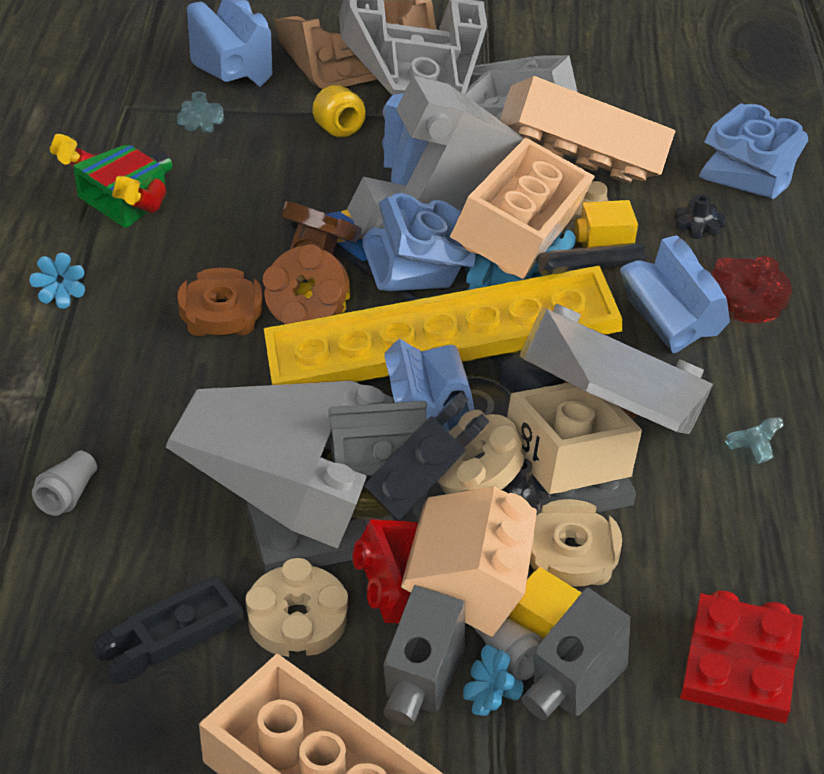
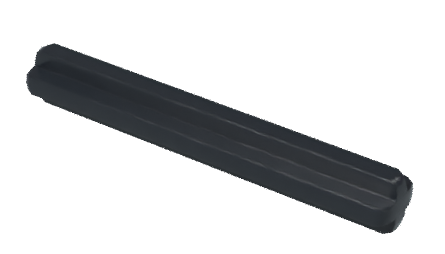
[536,243,647,276]

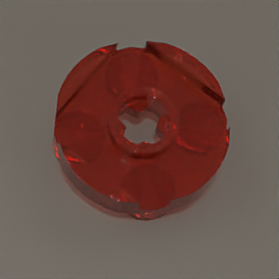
[711,256,792,323]

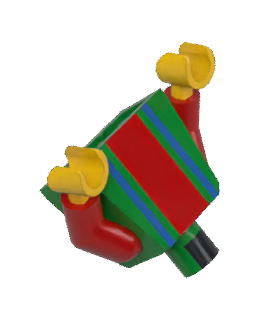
[49,134,173,228]

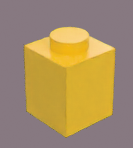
[574,200,638,248]
[507,567,581,640]

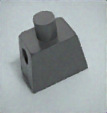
[383,585,465,727]
[522,587,631,720]

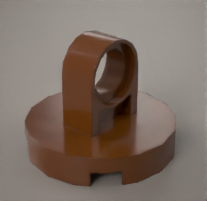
[281,201,362,254]

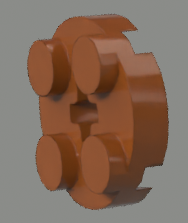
[263,244,350,324]
[177,268,263,336]

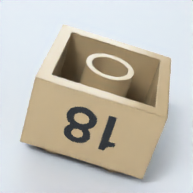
[507,383,642,494]

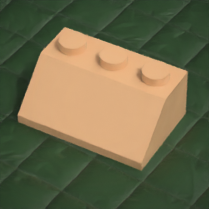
[401,486,537,637]

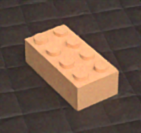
[500,76,675,183]
[450,137,595,279]
[199,653,443,774]

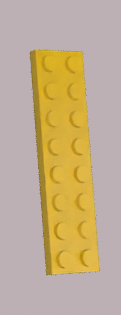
[264,266,622,385]

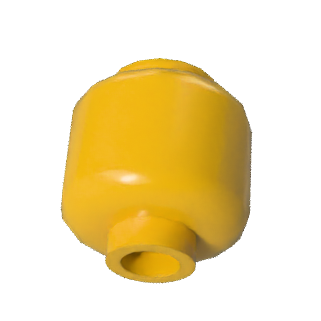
[312,85,366,137]

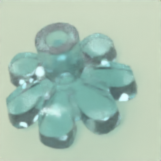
[177,91,225,133]
[726,417,784,464]

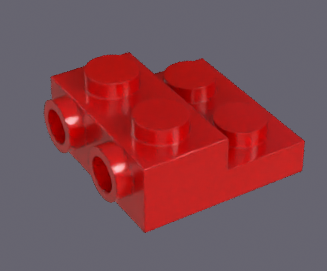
[352,519,418,623]
[680,590,803,724]

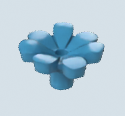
[29,253,85,308]
[463,644,523,716]

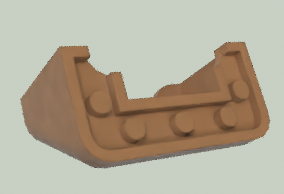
[274,0,437,89]

